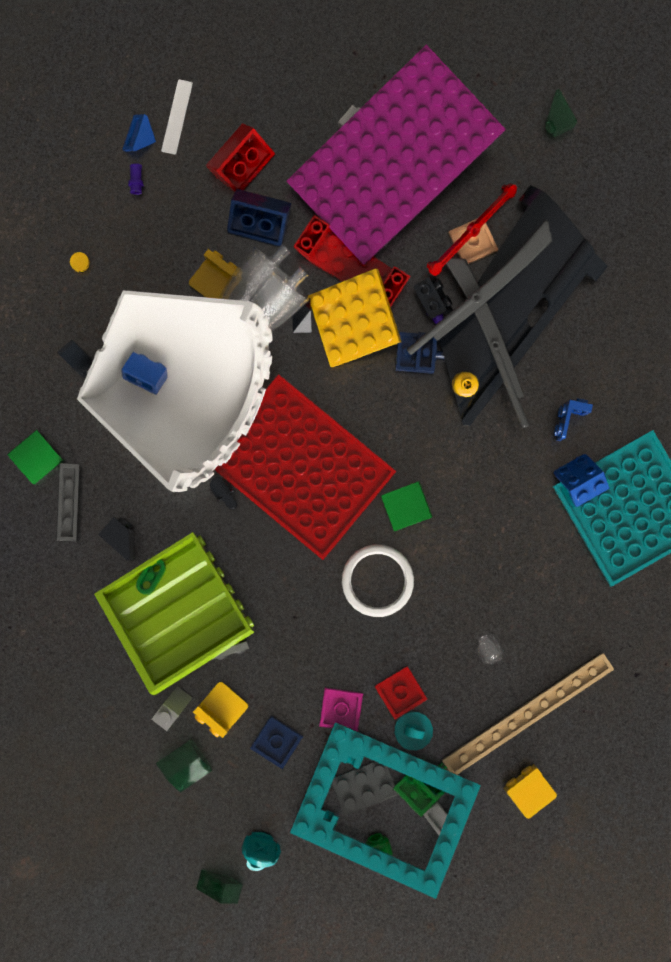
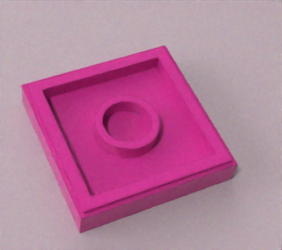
[319,687,363,731]

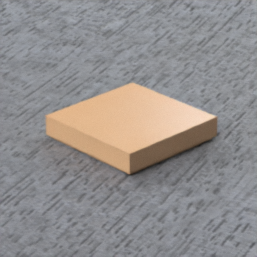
[448,218,499,264]

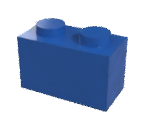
[121,352,168,395]

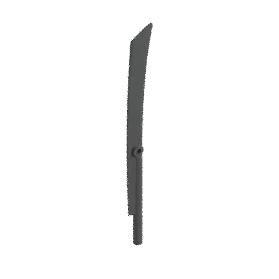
[406,219,552,355]
[446,257,529,428]

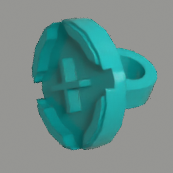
[394,711,433,751]
[241,832,281,871]

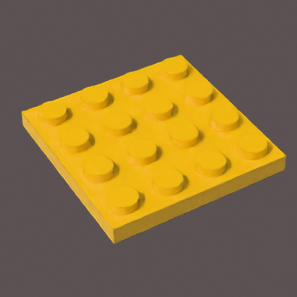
[308,269,401,368]

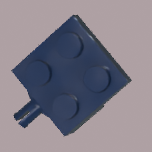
[395,332,445,374]

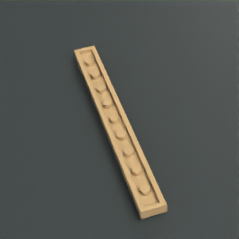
[442,653,614,774]

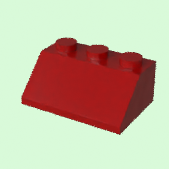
[205,123,275,193]

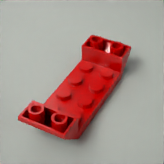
[293,215,410,307]

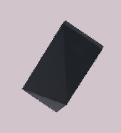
[292,295,312,334]

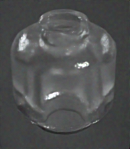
[475,635,504,665]

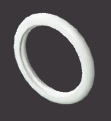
[342,544,414,617]

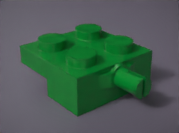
[393,762,447,817]

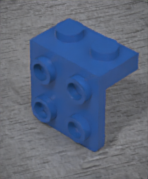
[554,398,593,441]
[554,454,610,507]

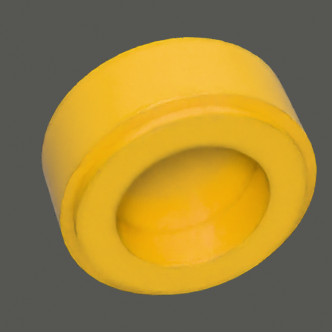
[70,252,90,272]

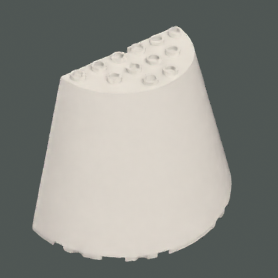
[77,290,272,492]

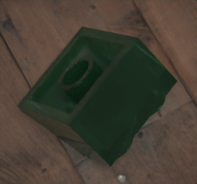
[156,738,212,793]

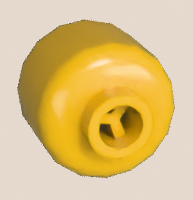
[452,371,479,397]

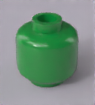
[365,833,393,855]

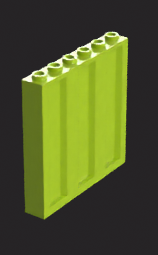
[94,532,255,695]

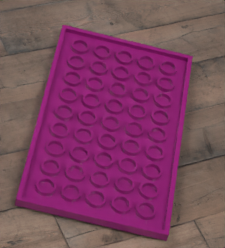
[287,45,506,265]

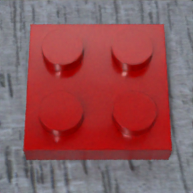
[374,666,428,720]

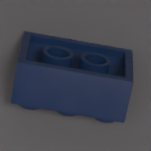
[227,189,292,246]

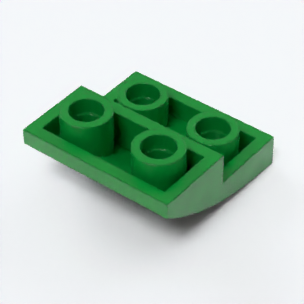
[7,429,63,485]
[381,481,433,531]

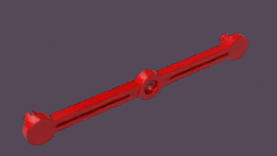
[427,183,517,276]

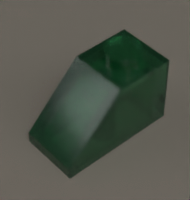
[545,89,577,138]
[196,870,243,904]

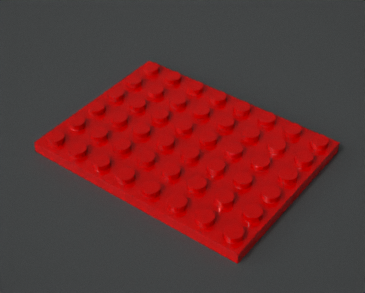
[214,374,396,560]

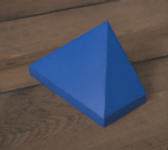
[122,114,156,151]

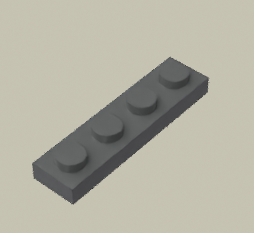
[56,463,79,541]

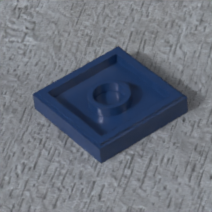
[250,715,303,769]

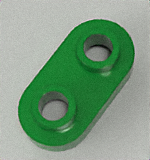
[136,559,166,595]

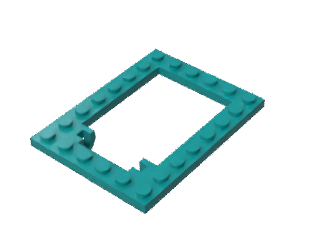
[290,722,481,899]

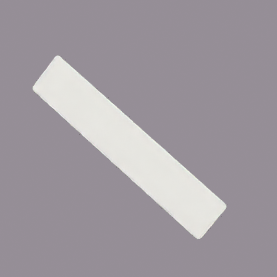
[161,79,193,155]

